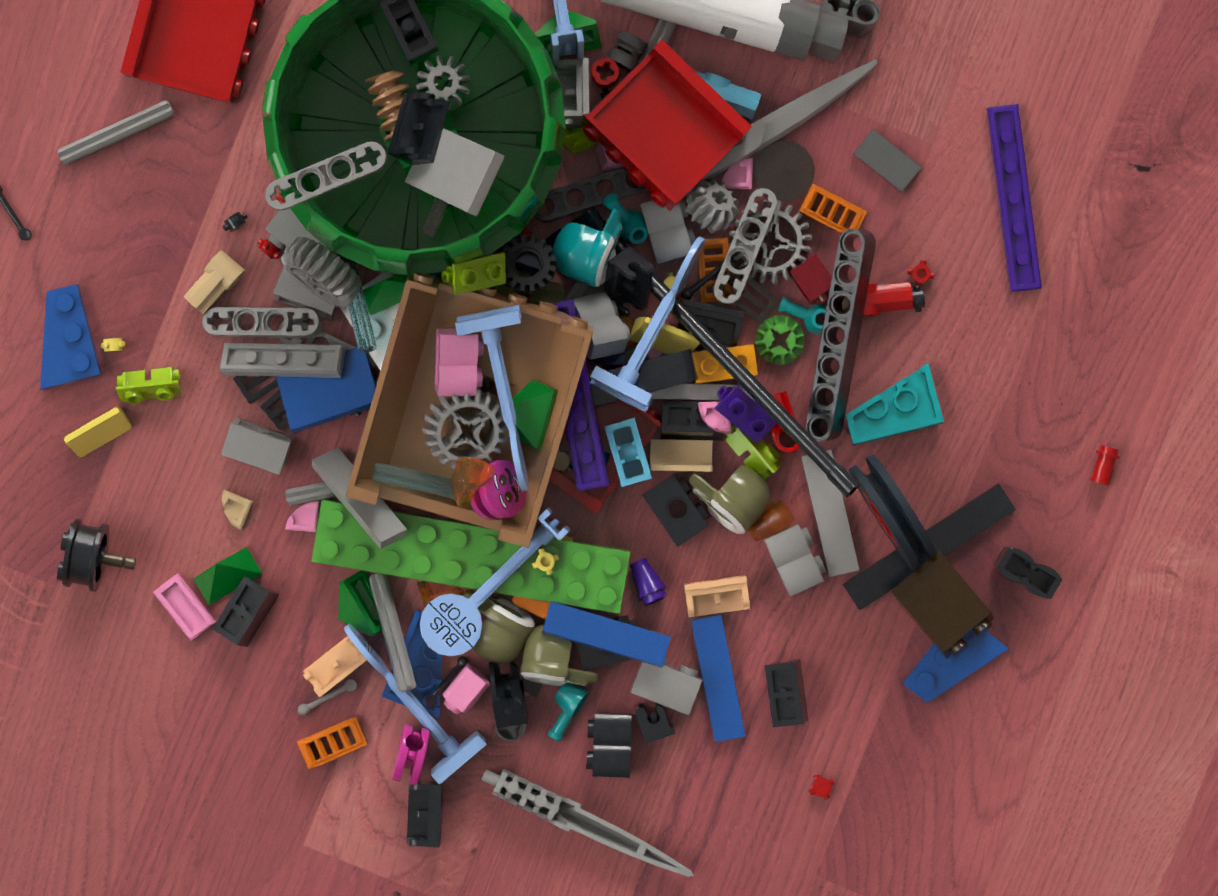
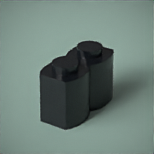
[993,547,1062,599]
[586,713,632,778]

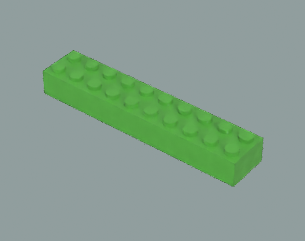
[312,499,630,614]

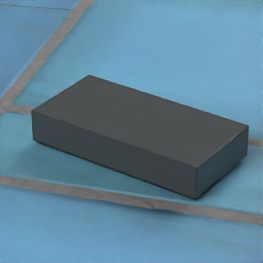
[853,129,921,192]

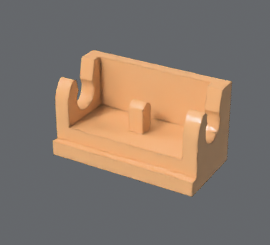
[684,575,750,618]
[303,636,367,698]

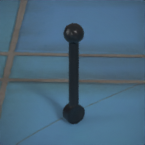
[0,185,32,241]
[681,256,735,300]
[423,656,469,707]

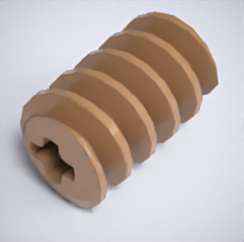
[365,71,409,142]

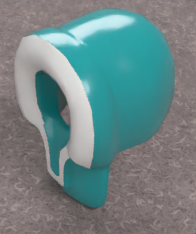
[553,209,622,287]

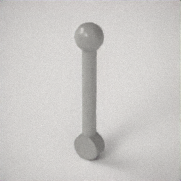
[298,679,357,716]

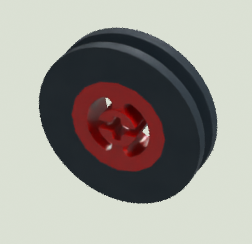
[848,454,937,570]

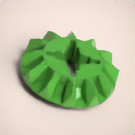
[755,315,805,365]

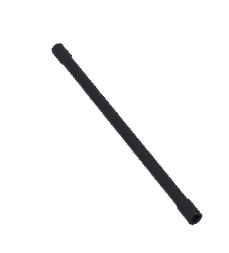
[604,220,860,498]

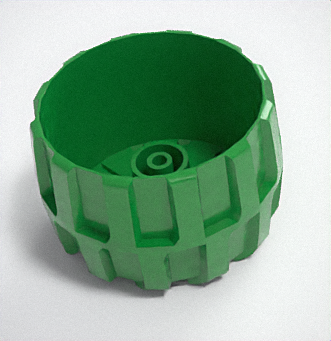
[262,0,566,276]

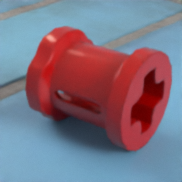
[591,57,619,88]

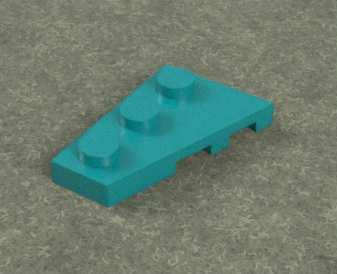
[845,363,944,446]

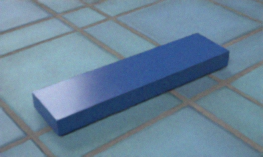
[542,601,671,668]
[691,614,745,742]

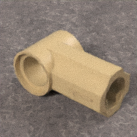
[184,250,245,314]

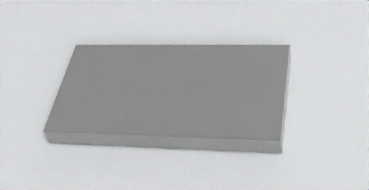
[405,128,504,216]

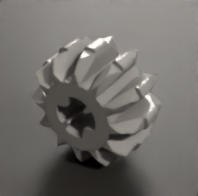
[416,55,471,110]
[685,179,739,234]

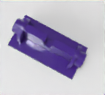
[715,386,777,443]

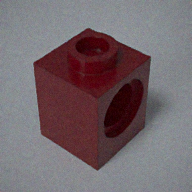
[788,254,832,304]

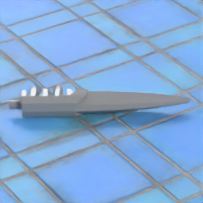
[699,59,877,183]
[481,769,694,877]

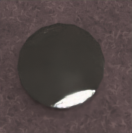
[753,140,815,203]

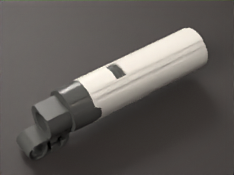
[600,0,880,62]

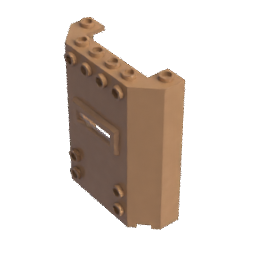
[345,272,593,548]

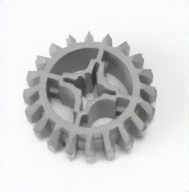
[729,200,812,284]
[281,237,362,307]
[422,387,508,471]

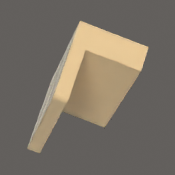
[650,439,713,472]

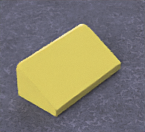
[630,317,700,355]
[64,407,132,457]

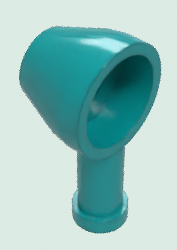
[603,193,648,244]
[777,297,827,335]
[547,683,589,741]

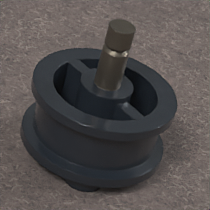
[57,519,136,592]

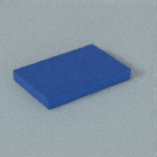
[276,345,376,434]

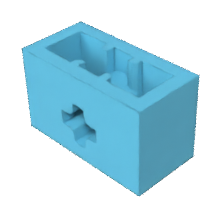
[604,418,652,487]

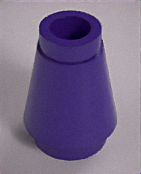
[629,558,667,606]

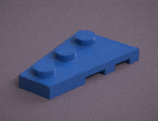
[40,284,102,390]
[381,609,443,719]
[902,632,1009,703]

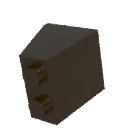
[891,551,994,659]

